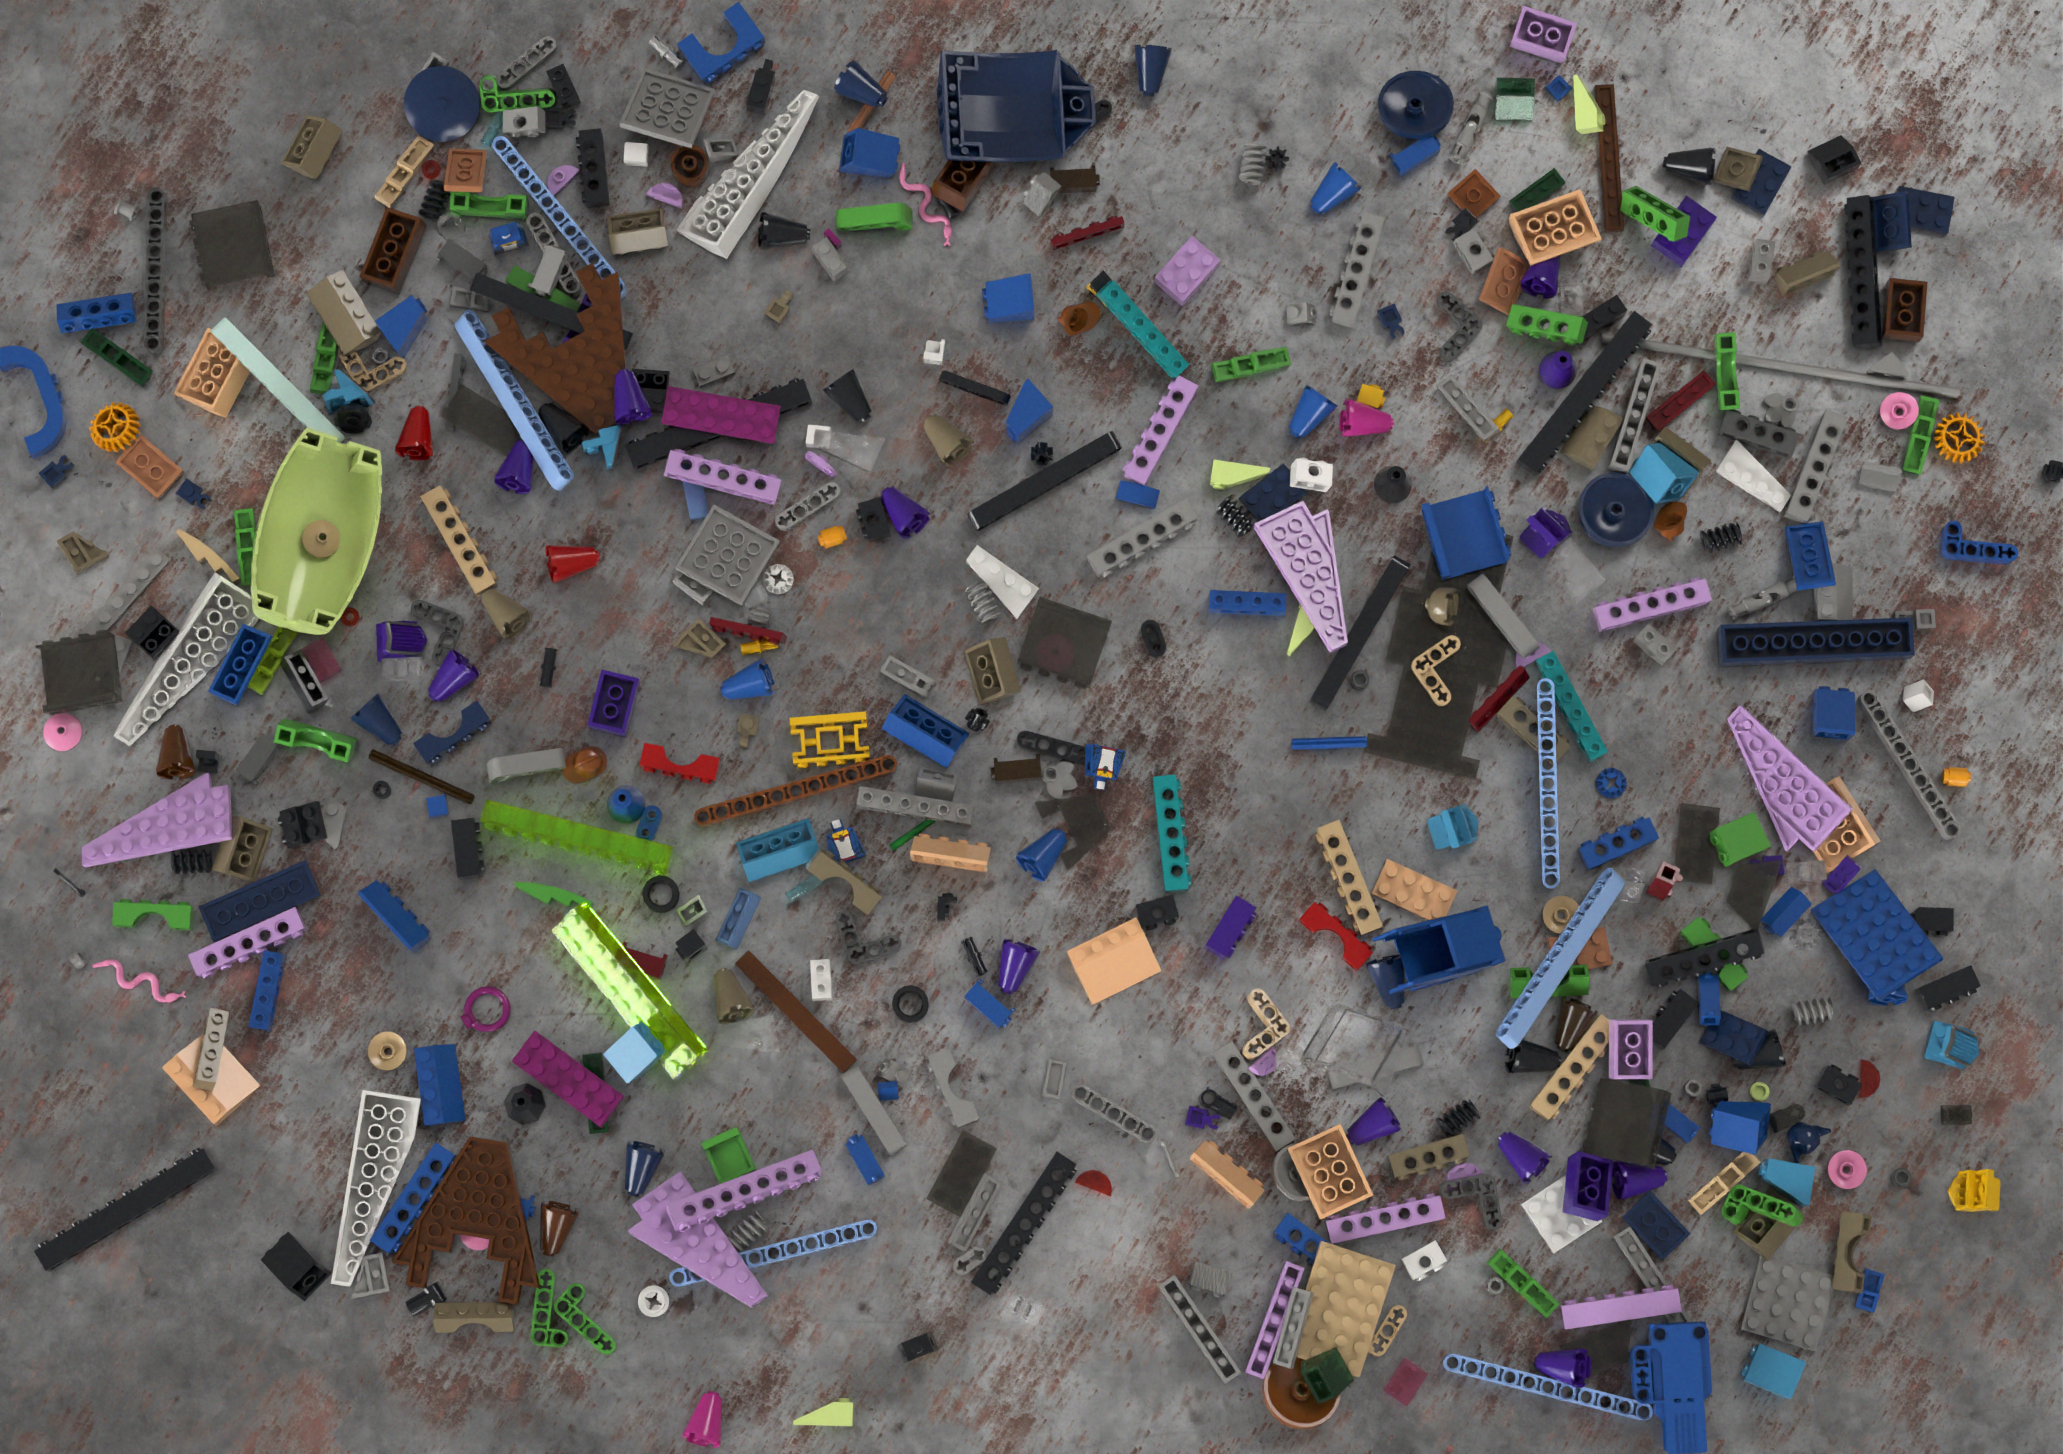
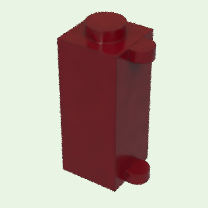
[1646,861,1683,901]
[614,942,668,980]

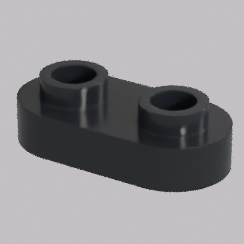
[1141,620,1166,658]

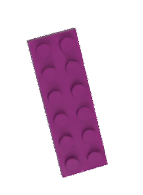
[661,386,781,444]
[511,1030,625,1128]

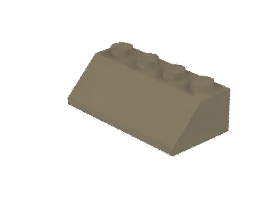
[306,270,381,356]

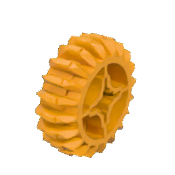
[89,402,141,452]
[1933,412,1986,463]

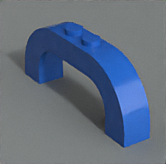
[0,346,67,459]

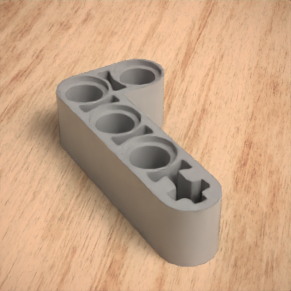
[486,748,566,783]

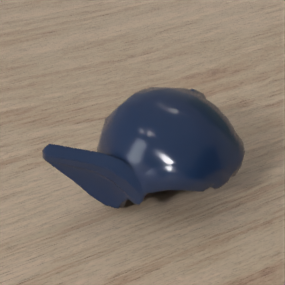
[1787,1122,1831,1163]

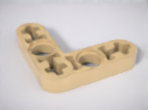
[338,348,407,393]
[1411,635,1460,706]
[1242,989,1290,1060]
[1368,1305,1407,1356]

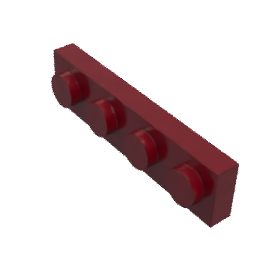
[1050,216,1125,251]
[1645,370,1716,433]
[709,617,787,645]
[1468,665,1530,732]

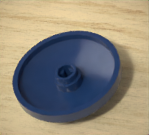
[404,65,480,142]
[1378,71,1454,139]
[1578,472,1654,547]

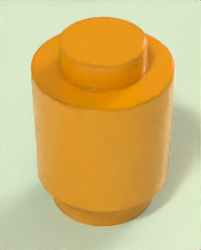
[817,525,847,549]
[1942,767,1971,787]

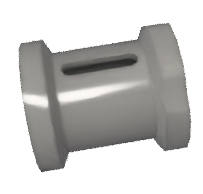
[114,199,139,221]

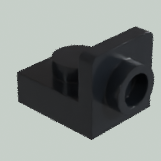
[196,750,220,773]
[937,893,957,922]

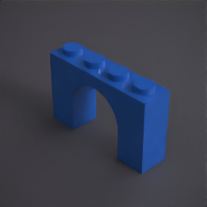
[677,2,765,84]

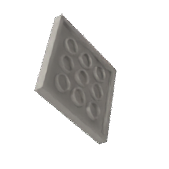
[620,68,715,149]
[675,505,780,606]
[1740,1255,1833,1352]

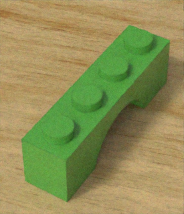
[449,191,529,220]
[1714,332,1740,410]
[274,718,357,762]
[112,899,194,931]
[1679,916,1749,993]
[1509,965,1590,998]

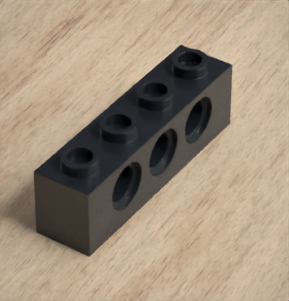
[576,128,610,208]

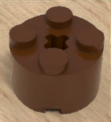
[670,145,710,187]

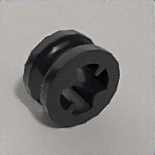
[373,781,391,799]

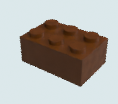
[931,160,993,211]
[1882,278,1928,342]

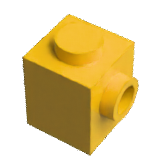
[1357,384,1386,409]

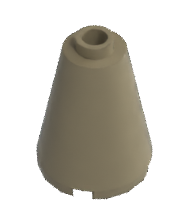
[923,415,974,467]
[481,588,533,640]
[713,968,755,1024]

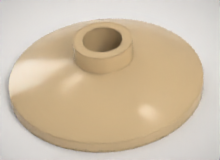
[302,520,340,558]
[1542,896,1579,934]
[368,1032,407,1071]

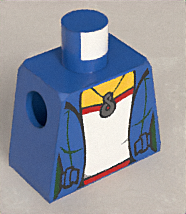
[489,222,529,255]
[1085,744,1126,790]
[826,819,867,863]

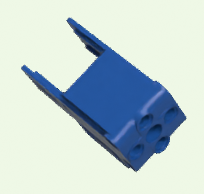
[1372,905,1506,994]
[1629,1321,1712,1454]

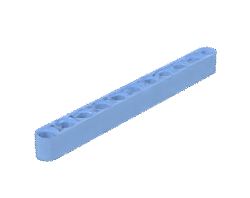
[492,136,627,300]
[455,310,574,491]
[1537,678,1560,889]
[1496,868,1625,1049]
[670,1220,878,1287]
[1443,1354,1653,1420]

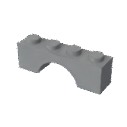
[925,1047,980,1129]

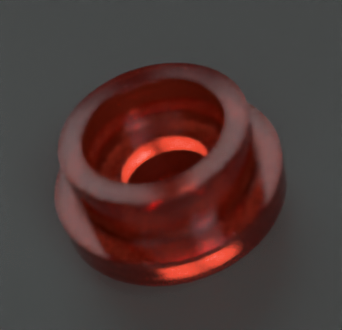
[422,160,441,179]
[340,607,360,627]

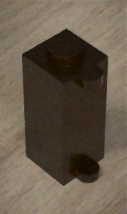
[1050,165,1100,193]
[991,754,1042,784]

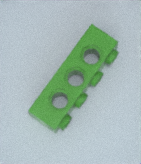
[1620,186,1690,242]
[1506,304,1588,345]

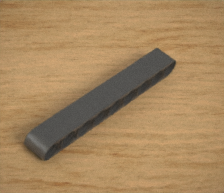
[144,187,168,355]

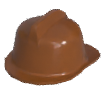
[1057,302,1100,336]
[1654,501,1687,541]
[562,746,607,783]

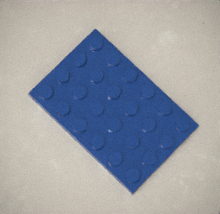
[1811,869,1943,1001]

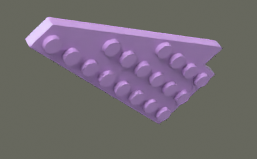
[1253,501,1348,653]
[1727,705,1853,852]
[82,772,232,867]
[628,1171,768,1308]

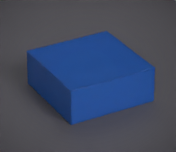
[1545,75,1572,102]
[426,795,449,818]
[878,1081,899,1101]

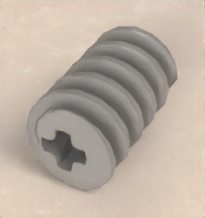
[1239,143,1267,185]
[965,582,1001,625]
[1791,997,1833,1026]
[725,1210,768,1252]

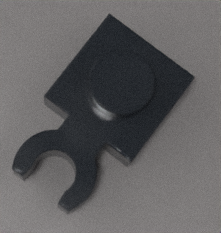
[544,107,576,128]
[1445,208,1479,241]

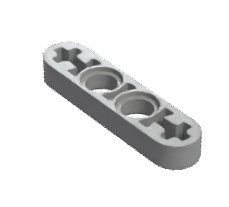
[497,36,557,90]
[775,482,840,531]

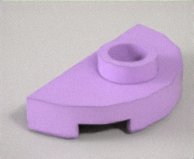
[547,165,580,197]
[646,182,683,209]
[804,451,837,479]
[1515,642,1551,668]
[1248,1046,1277,1076]
[1446,1162,1483,1192]

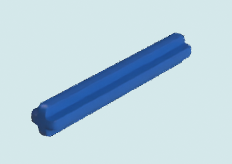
[1291,736,1368,750]

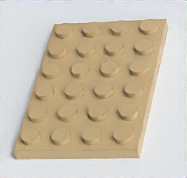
[1297,1241,1396,1378]

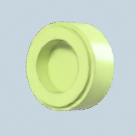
[1749,1082,1770,1102]

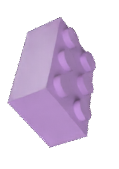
[1510,6,1577,64]
[1154,236,1220,307]
[1609,1019,1653,1079]

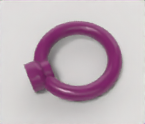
[460,986,511,1032]

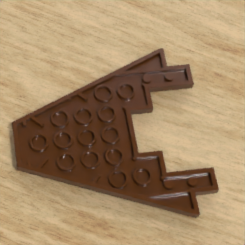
[485,263,626,434]
[392,1136,540,1304]

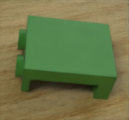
[1709,812,1771,867]
[701,1127,756,1184]

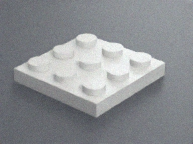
[1521,1175,1603,1254]

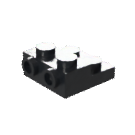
[278,801,327,849]

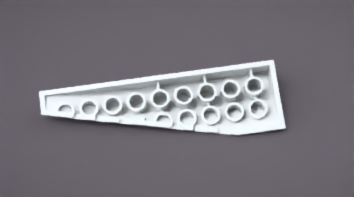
[676,90,819,259]
[113,572,259,746]
[331,1089,421,1287]

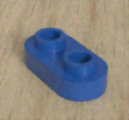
[636,805,662,843]

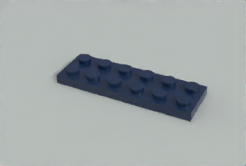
[198,860,321,942]

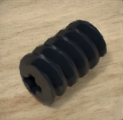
[419,180,451,222]
[1216,495,1257,537]
[1700,522,1742,553]
[171,849,213,874]
[1436,1099,1480,1137]

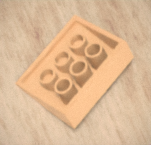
[1509,189,1602,266]
[173,328,261,418]
[1814,776,1881,874]
[910,834,991,872]
[1067,917,1161,1005]
[162,1033,261,1126]
[1287,1124,1373,1220]
[1190,1140,1265,1209]

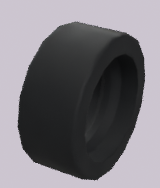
[642,875,680,913]
[892,985,929,1023]

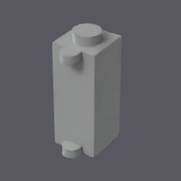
[527,245,568,298]

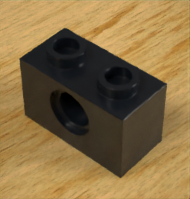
[546,64,581,110]
[856,497,891,543]
[1135,894,1179,931]
[675,929,708,962]
[1814,1064,1862,1106]

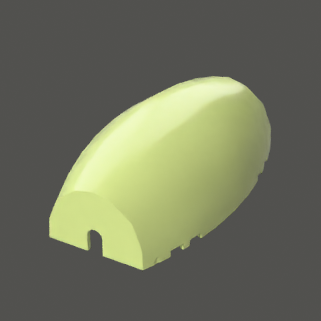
[251,428,382,635]

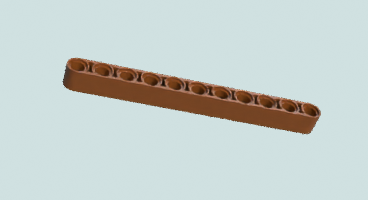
[694,755,897,827]

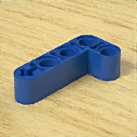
[1940,521,2019,565]

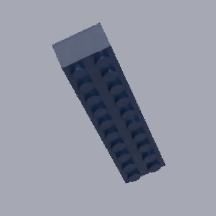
[1717,617,1915,666]

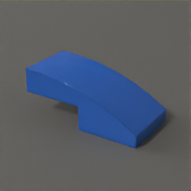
[1116,480,1160,509]
[1855,1267,1885,1313]

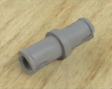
[648,35,684,68]

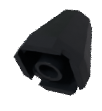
[504,1083,546,1125]

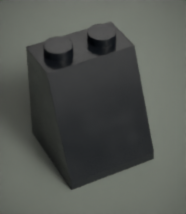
[261,1232,332,1301]

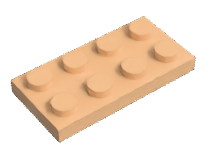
[1371,859,1458,920]

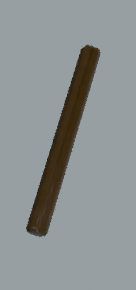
[368,749,475,804]

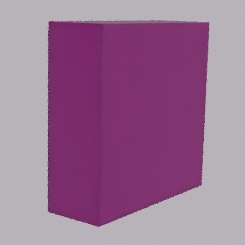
[824,228,842,250]

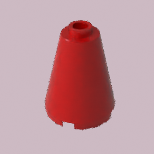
[395,406,433,461]
[545,545,600,583]

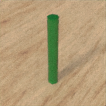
[889,819,936,851]

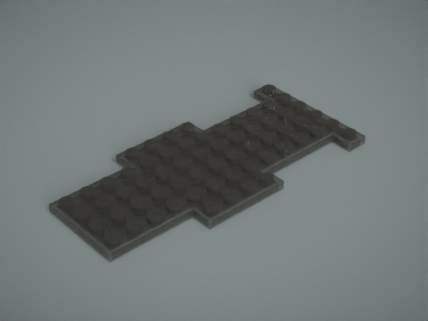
[1363,534,1514,780]

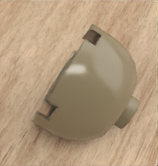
[1425,587,1459,626]

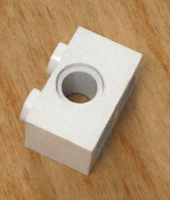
[1290,458,1333,492]
[810,959,832,1001]
[1400,1240,1447,1281]

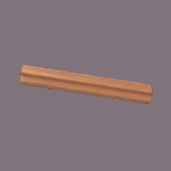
[848,71,895,132]

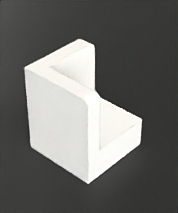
[624,142,649,167]
[923,339,946,365]
[806,425,831,449]
[1903,679,1934,712]

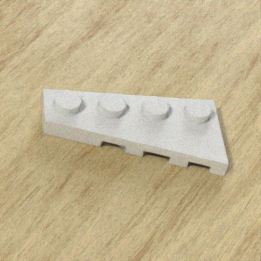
[1716,439,1791,512]
[966,545,1039,620]

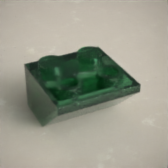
[1494,77,1535,121]
[1301,1347,1354,1405]

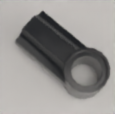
[1199,1089,1238,1120]
[405,1282,447,1317]

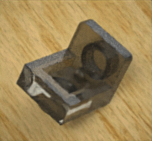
[1940,1105,1972,1126]

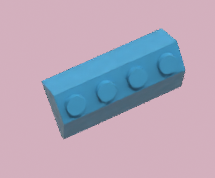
[736,818,819,882]

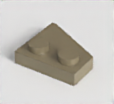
[57,531,109,574]
[673,618,726,658]

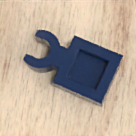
[1377,303,1405,340]
[38,455,74,489]
[175,478,212,510]

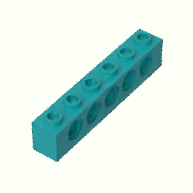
[1096,280,1190,378]
[1534,650,1608,764]
[1152,774,1192,893]

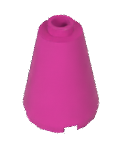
[1339,399,1394,437]
[682,1391,722,1448]

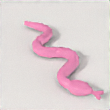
[899,163,952,246]
[92,959,186,1003]

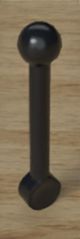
[53,868,86,897]

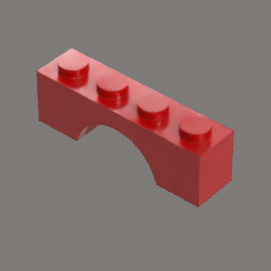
[639,743,721,785]
[1298,902,1373,972]

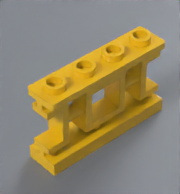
[789,711,870,769]

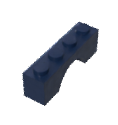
[413,701,492,765]

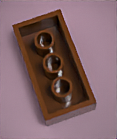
[360,207,426,294]

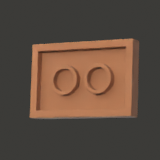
[444,148,487,193]
[1479,247,1530,315]
[115,434,184,500]
[1547,927,1613,970]

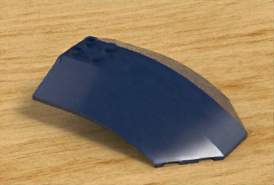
[937,49,1096,162]

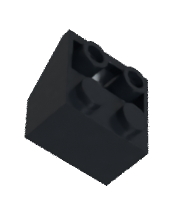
[1807,135,1862,185]
[632,369,670,413]
[125,605,179,659]

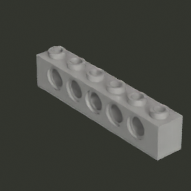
[1329,211,1385,328]
[1608,358,1661,474]
[1784,409,1849,524]
[1087,498,1197,578]
[856,786,974,827]
[1212,1041,1296,1153]
[1158,1275,1241,1384]

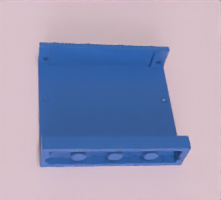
[1421,486,1511,580]

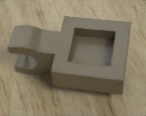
[764,289,794,324]
[737,713,760,748]

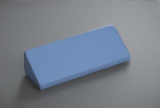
[681,463,709,521]
[716,888,761,949]

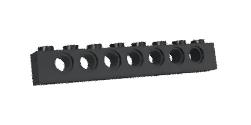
[1844,195,1882,349]
[971,1151,1077,1296]

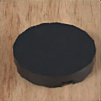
[334,403,372,434]

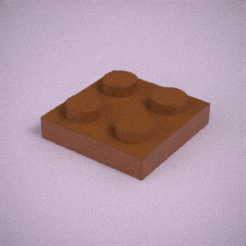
[1447,169,1501,218]

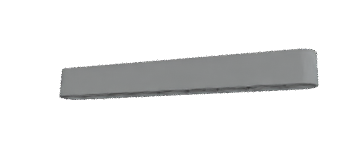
[1858,690,1961,840]

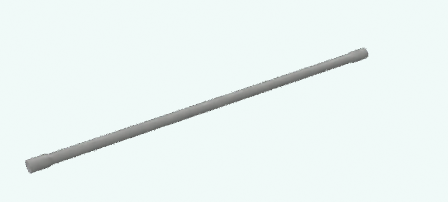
[1601,332,1960,399]

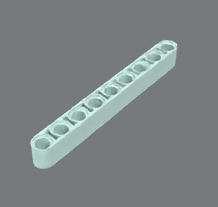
[210,317,345,443]

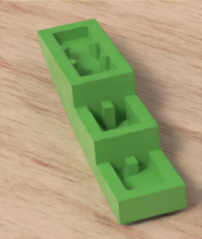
[505,265,581,312]
[310,322,339,395]
[1211,346,1292,383]
[1902,395,1940,475]
[233,508,256,587]
[514,882,594,911]
[1486,1248,1559,1318]

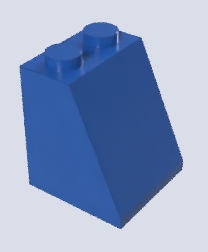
[839,128,900,178]
[982,273,1034,324]
[375,295,428,358]
[1006,379,1053,444]
[1810,686,1855,740]
[1709,1101,1771,1155]

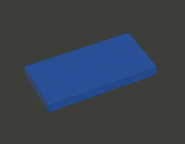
[1785,521,1836,591]

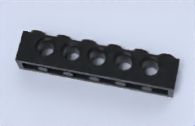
[1645,928,1765,987]

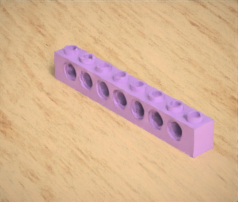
[667,1149,821,1231]

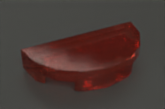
[1860,1059,1881,1098]
[1075,1170,1112,1197]

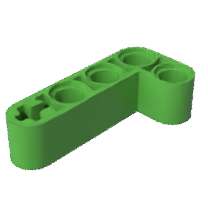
[480,74,556,112]
[836,203,913,232]
[1722,1185,1803,1227]
[531,1269,569,1348]
[554,1283,617,1355]

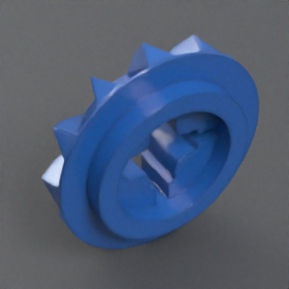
[1596,768,1627,798]

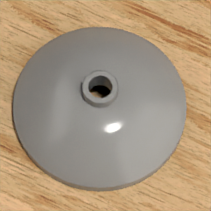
[1272,1143,1311,1201]

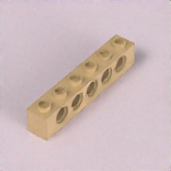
[420,485,498,597]
[1315,820,1383,937]
[1529,1014,1609,1121]

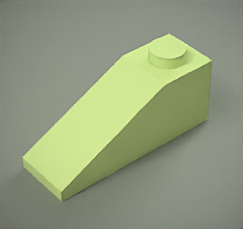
[1573,75,1605,134]
[1210,460,1270,490]
[1287,605,1315,656]
[793,1398,854,1426]

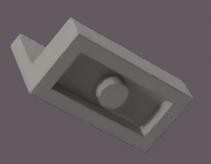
[1858,462,1902,493]
[915,766,958,802]

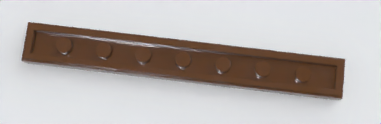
[1594,84,1624,232]
[735,950,857,1073]

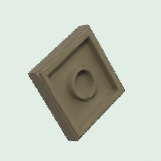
[1713,147,1763,192]

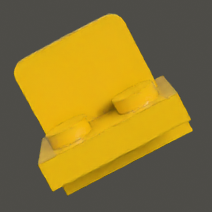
[1947,1169,2000,1212]

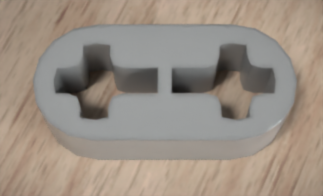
[953,1246,987,1275]

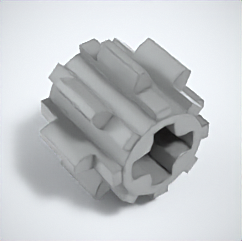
[748,606,770,629]

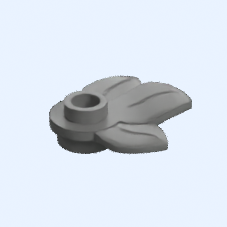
[1764,393,1799,428]
[1041,761,1078,799]

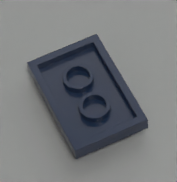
[1731,149,1792,216]
[1897,186,1955,234]
[1872,191,1912,254]
[1239,463,1307,522]
[1700,1010,1768,1066]
[1621,1191,1691,1260]

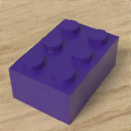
[1651,196,1717,267]
[587,670,641,737]
[1204,895,1257,960]
[1562,1151,1613,1222]

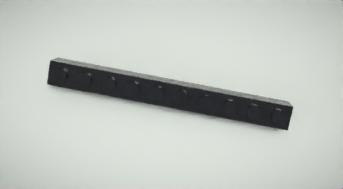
[1516,311,1652,475]
[626,378,812,470]
[34,1148,218,1272]

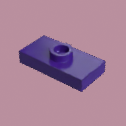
[1822,855,1862,894]

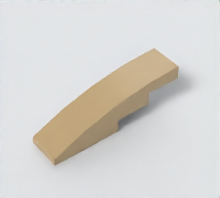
[375,135,434,208]
[176,529,241,585]
[1688,1152,1761,1215]

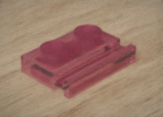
[301,637,342,683]
[1383,1358,1429,1406]

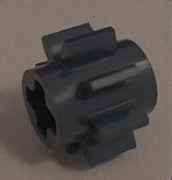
[1265,146,1289,171]
[1031,442,1054,465]
[2042,460,2063,482]
[965,708,990,732]
[1706,1083,1728,1108]

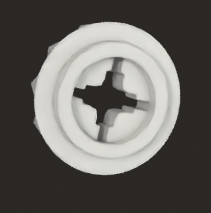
[763,564,794,594]
[638,1286,669,1317]

